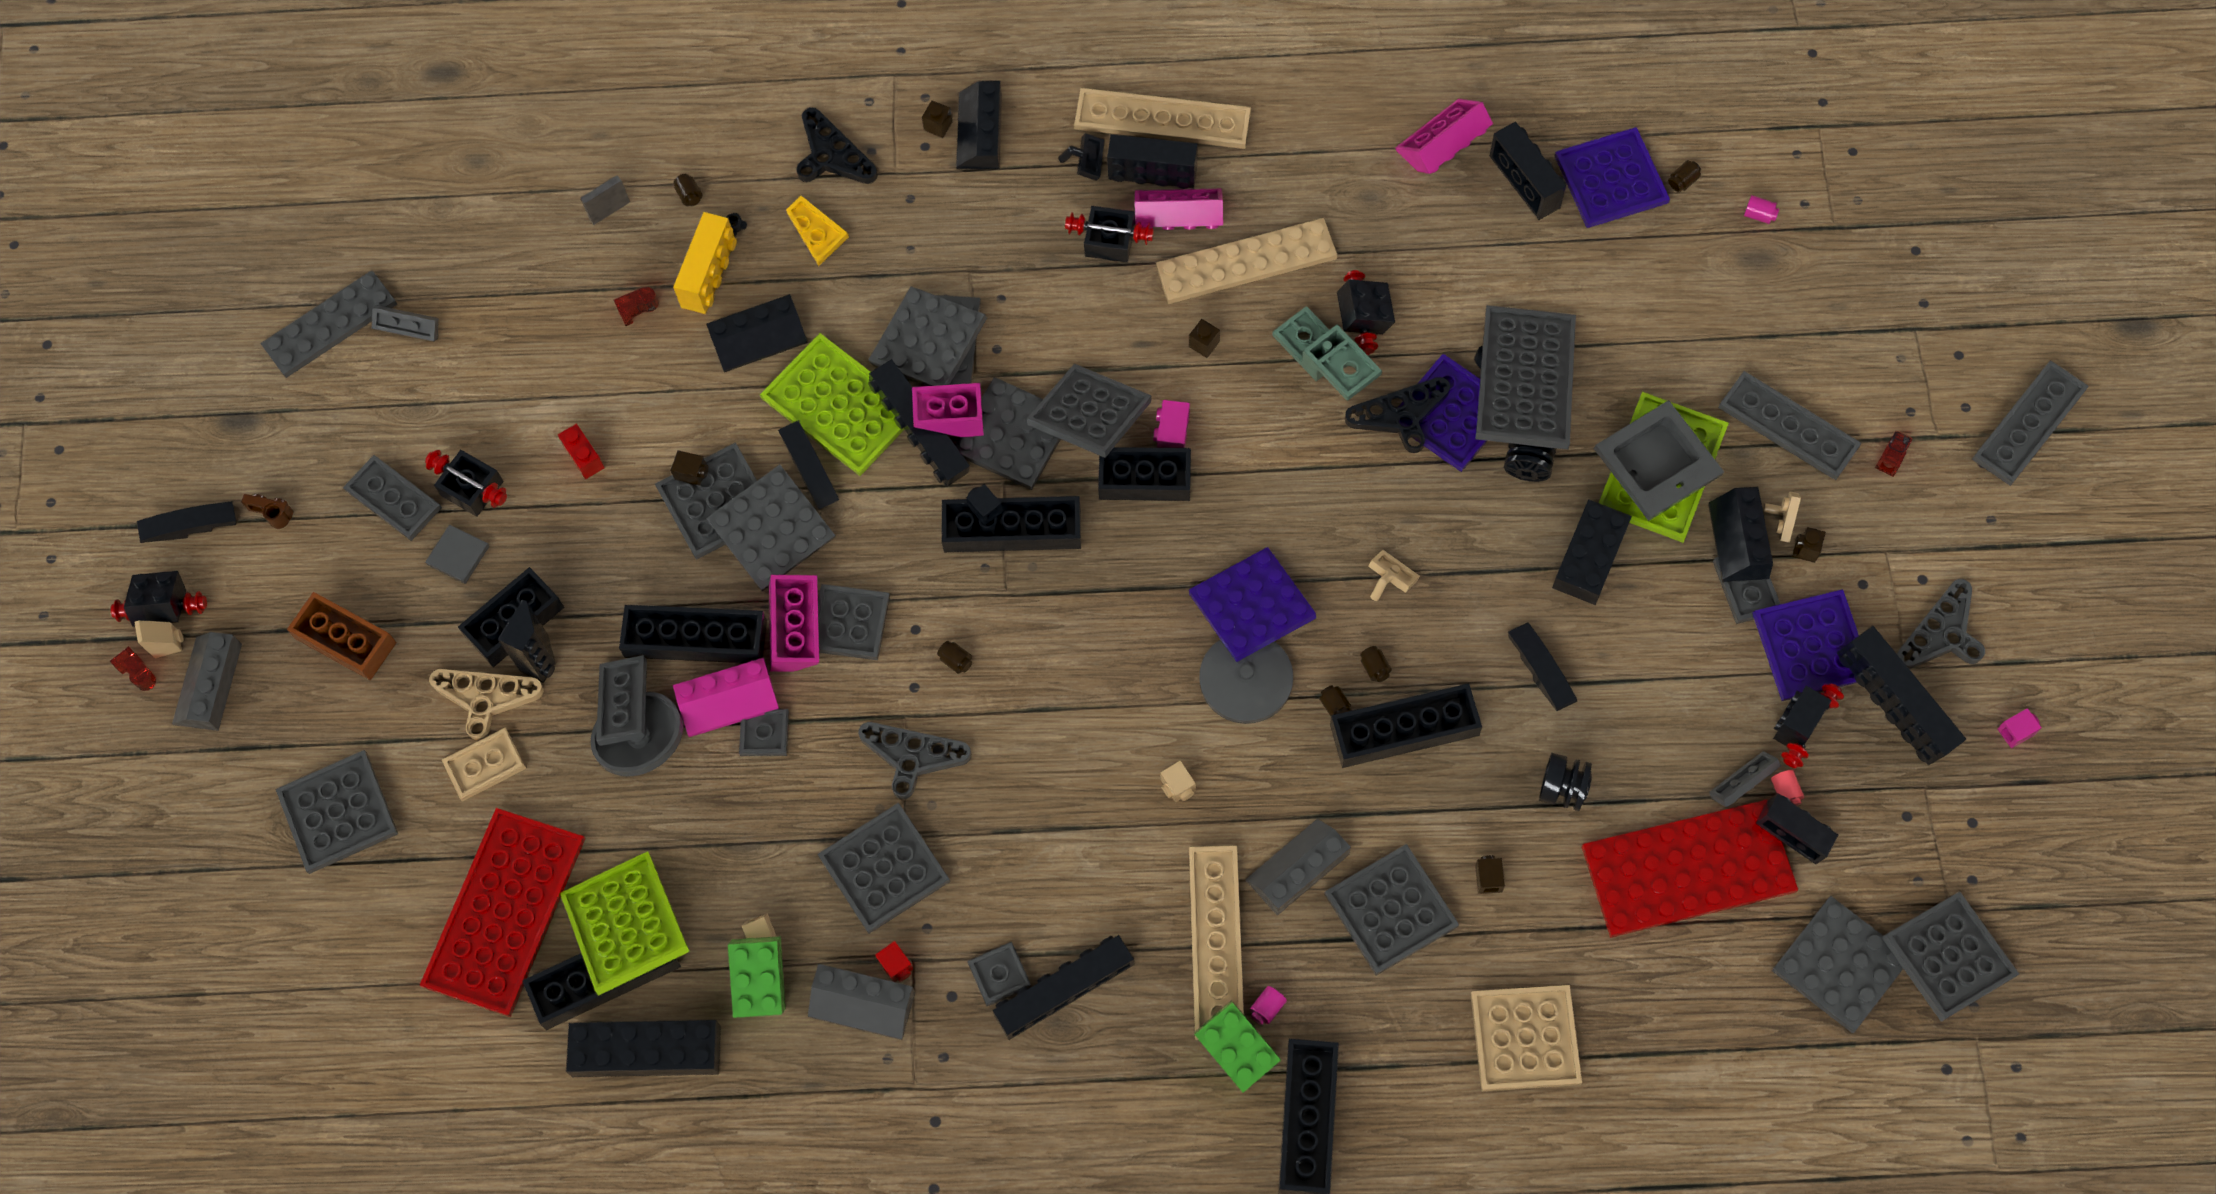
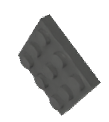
[818,584,890,660]

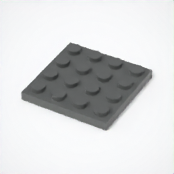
[869,286,987,386]
[1027,364,1151,458]
[954,377,1061,490]
[655,442,757,560]
[706,464,836,591]
[276,750,398,874]
[818,803,950,934]
[1324,844,1459,976]
[1882,892,2019,1022]
[1772,896,1903,1034]

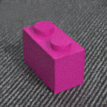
[1153,400,1190,448]

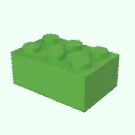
[728,936,786,1018]
[1194,1000,1281,1092]

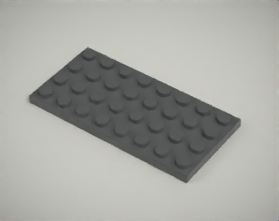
[1475,305,1576,450]

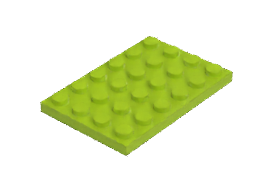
[760,333,904,476]
[1599,392,1729,543]
[560,851,690,996]

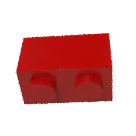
[558,423,605,480]

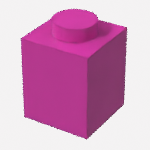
[1997,708,2042,749]

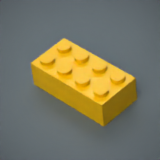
[673,212,736,314]

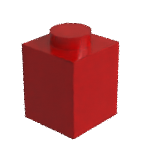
[875,941,913,982]

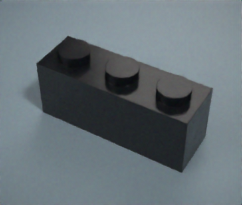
[1756,794,1838,864]

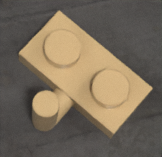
[1763,491,1801,543]
[1368,550,1420,601]

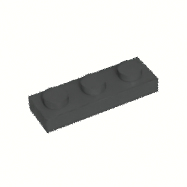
[372,305,439,341]
[1709,751,1781,807]

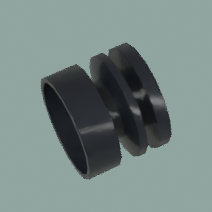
[1504,443,1557,482]
[1539,752,1592,811]

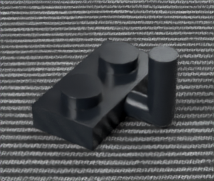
[1058,133,1105,181]

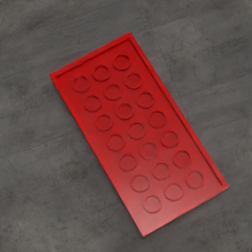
[1581,800,1798,938]
[419,808,585,1017]

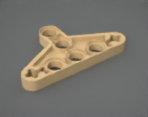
[429,669,544,741]

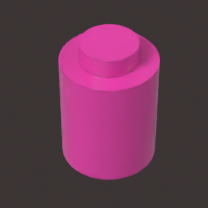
[1744,195,1779,224]
[1250,986,1287,1025]

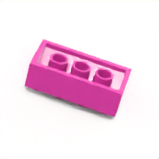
[1395,99,1493,174]
[1135,188,1223,230]
[769,575,819,672]
[673,658,779,737]

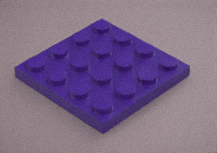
[1554,127,1670,228]
[1397,354,1487,472]
[1189,547,1316,662]
[1752,589,1859,701]

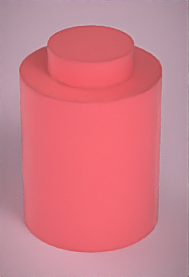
[1771,770,1804,806]

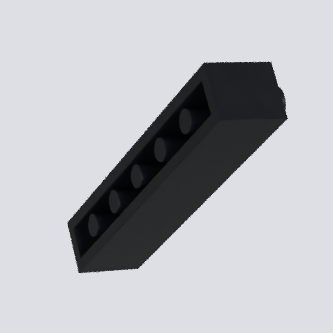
[868,359,970,487]
[992,935,1134,1040]

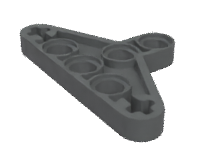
[1896,579,1985,669]
[858,722,971,799]

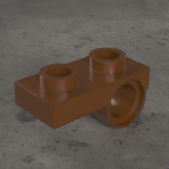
[241,494,294,529]

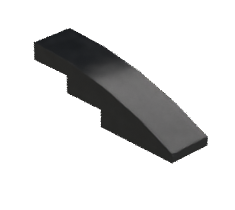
[778,421,839,510]
[137,501,236,543]
[1508,622,1577,711]

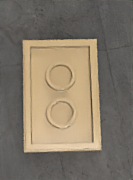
[442,727,526,802]

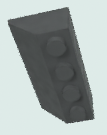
[172,632,242,731]
[1245,819,1351,916]
[808,964,915,1040]

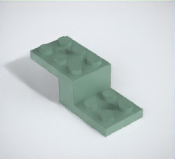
[1272,306,1382,401]

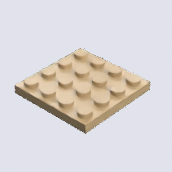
[1471,985,1582,1091]

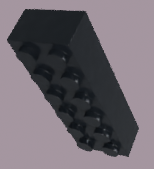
[942,496,1081,553]
[619,605,767,663]
[1837,626,1967,766]
[1330,683,1482,768]
[522,953,681,1030]
[566,1020,721,1078]
[1278,1038,1339,1194]

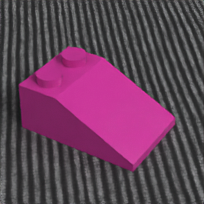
[912,383,984,437]

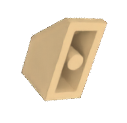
[135,620,184,658]

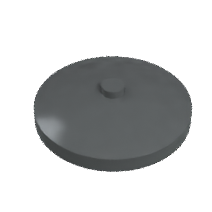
[1199,640,1293,724]
[590,692,683,777]

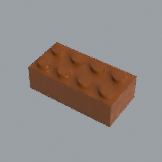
[287,592,397,681]

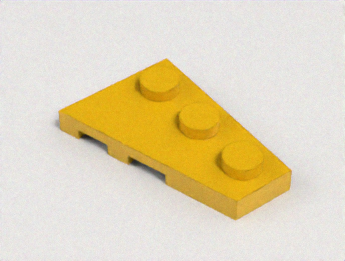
[786,196,849,266]

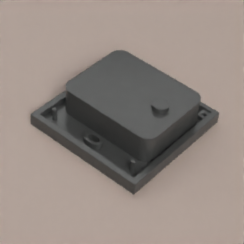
[1594,400,1724,521]

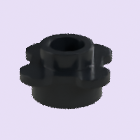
[726,213,747,237]

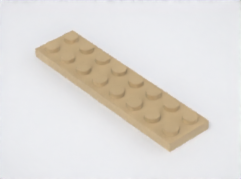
[1074,88,1251,149]
[1156,218,1337,304]
[1189,846,1244,1040]

